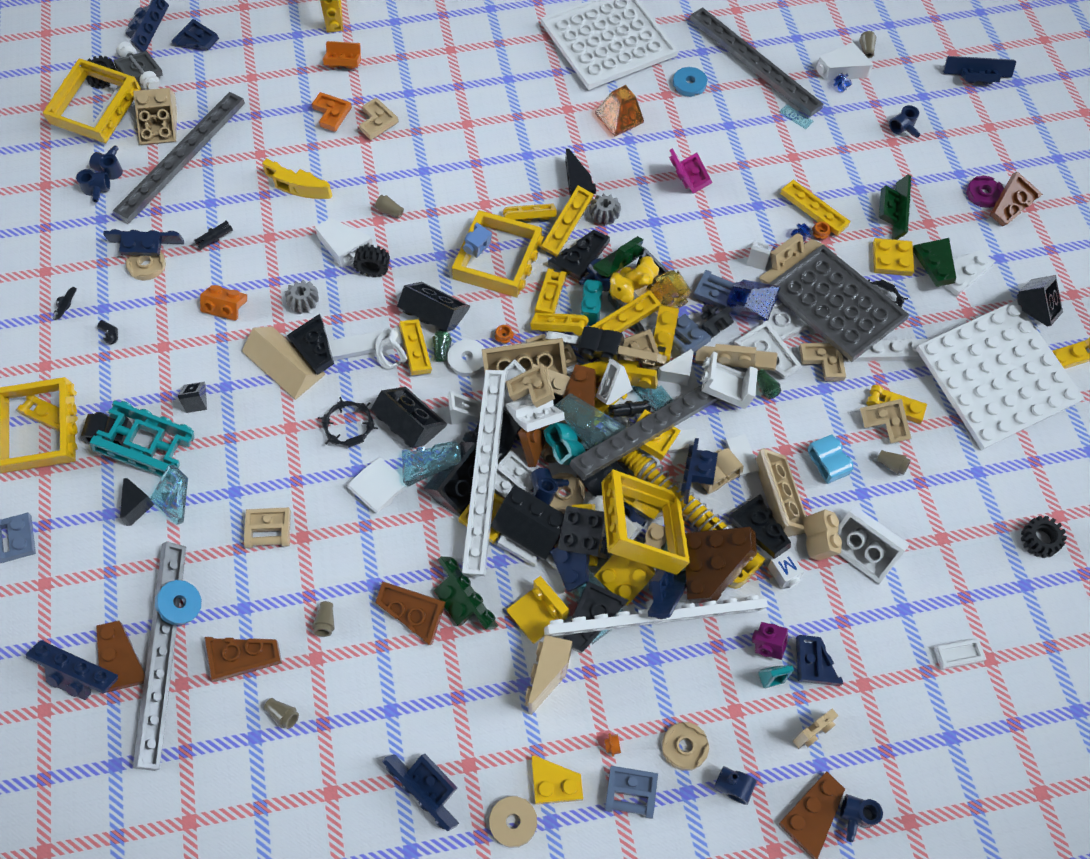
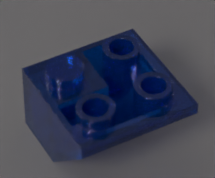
[726,279,780,321]

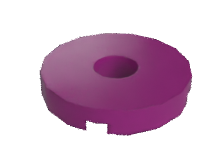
[966,175,1004,208]

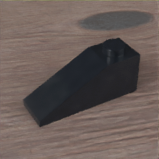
[565,149,596,201]

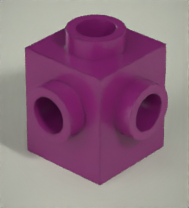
[752,622,788,660]

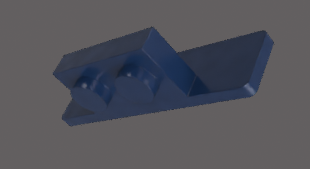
[126,0,169,52]
[943,56,1016,84]
[103,229,184,256]
[680,438,718,504]
[648,569,687,619]
[26,640,118,700]
[382,754,459,831]

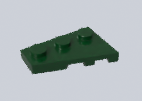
[913,238,956,287]

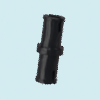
[194,220,233,250]
[608,400,651,418]

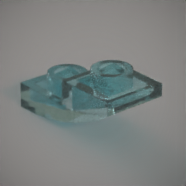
[632,385,673,411]

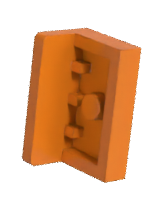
[323,41,361,69]
[200,285,247,321]

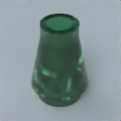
[432,331,452,362]
[757,370,781,399]

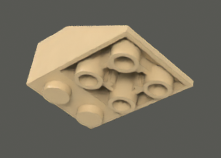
[133,88,177,145]
[525,635,572,715]

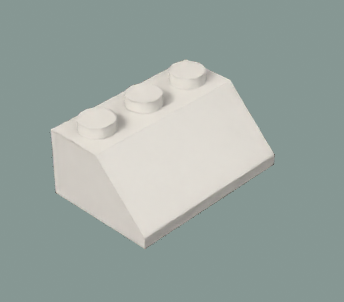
[838,506,909,584]

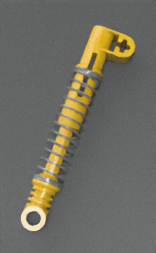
[617,449,766,589]

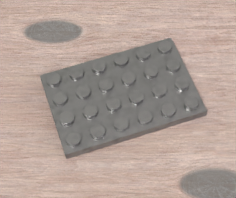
[767,245,909,362]

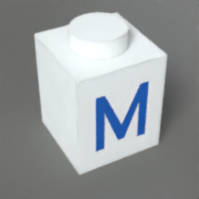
[767,550,804,589]

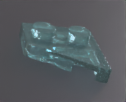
[150,465,188,525]

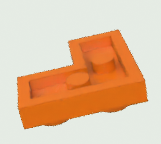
[312,92,352,132]

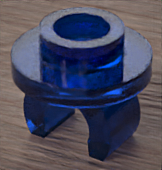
[833,73,852,93]
[791,223,812,242]

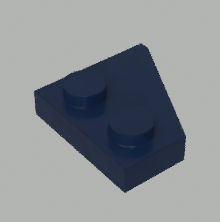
[171,19,219,50]
[550,547,590,592]
[796,635,843,686]

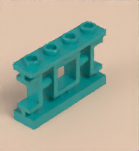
[90,400,195,481]

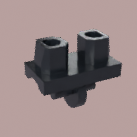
[700,304,734,339]

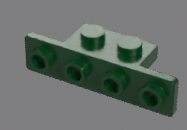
[879,174,912,240]
[593,236,644,277]
[434,556,498,630]

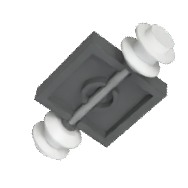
[114,41,163,90]

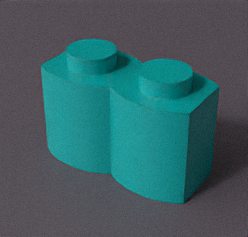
[581,280,603,326]
[544,422,586,465]

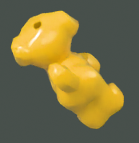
[609,256,659,303]

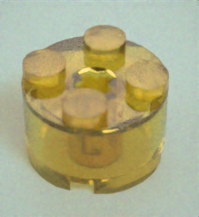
[646,270,691,311]

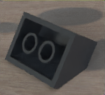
[1017,275,1063,327]
[397,282,470,333]
[371,387,447,448]
[424,441,477,517]
[491,485,565,561]

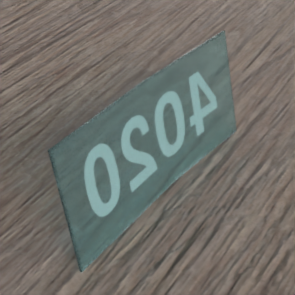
[779,104,814,129]

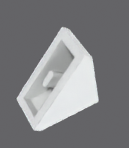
[746,241,773,270]
[657,349,694,386]
[595,359,633,405]
[448,391,481,424]

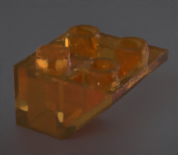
[595,85,644,137]

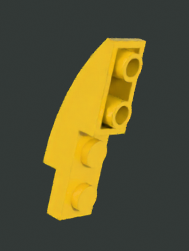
[262,158,332,199]
[581,360,658,389]

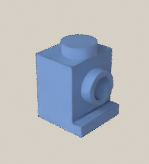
[463,223,492,258]

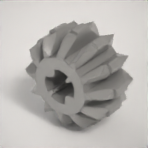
[589,193,621,226]
[285,280,319,313]

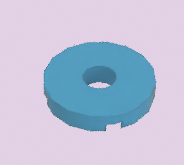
[673,67,708,97]
[155,580,202,626]

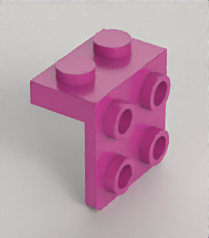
[669,148,713,194]

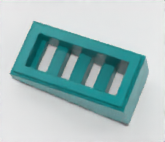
[758,665,794,688]

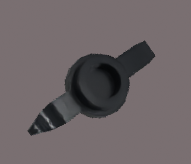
[53,287,77,320]

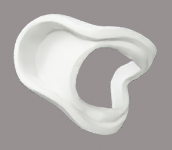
[375,328,407,369]

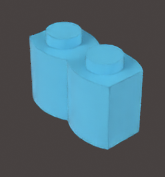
[807,434,853,484]

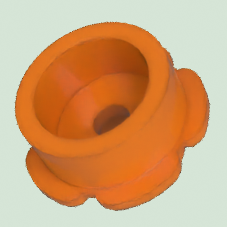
[812,222,831,239]
[495,325,514,343]
[604,733,621,757]

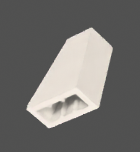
[816,42,873,80]
[315,218,373,268]

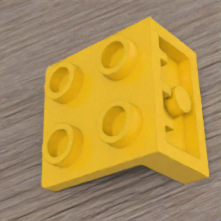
[507,576,569,644]

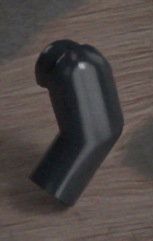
[97,320,118,344]

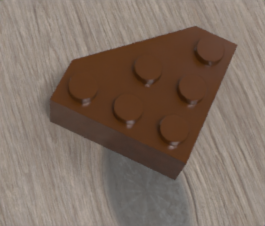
[685,527,757,603]

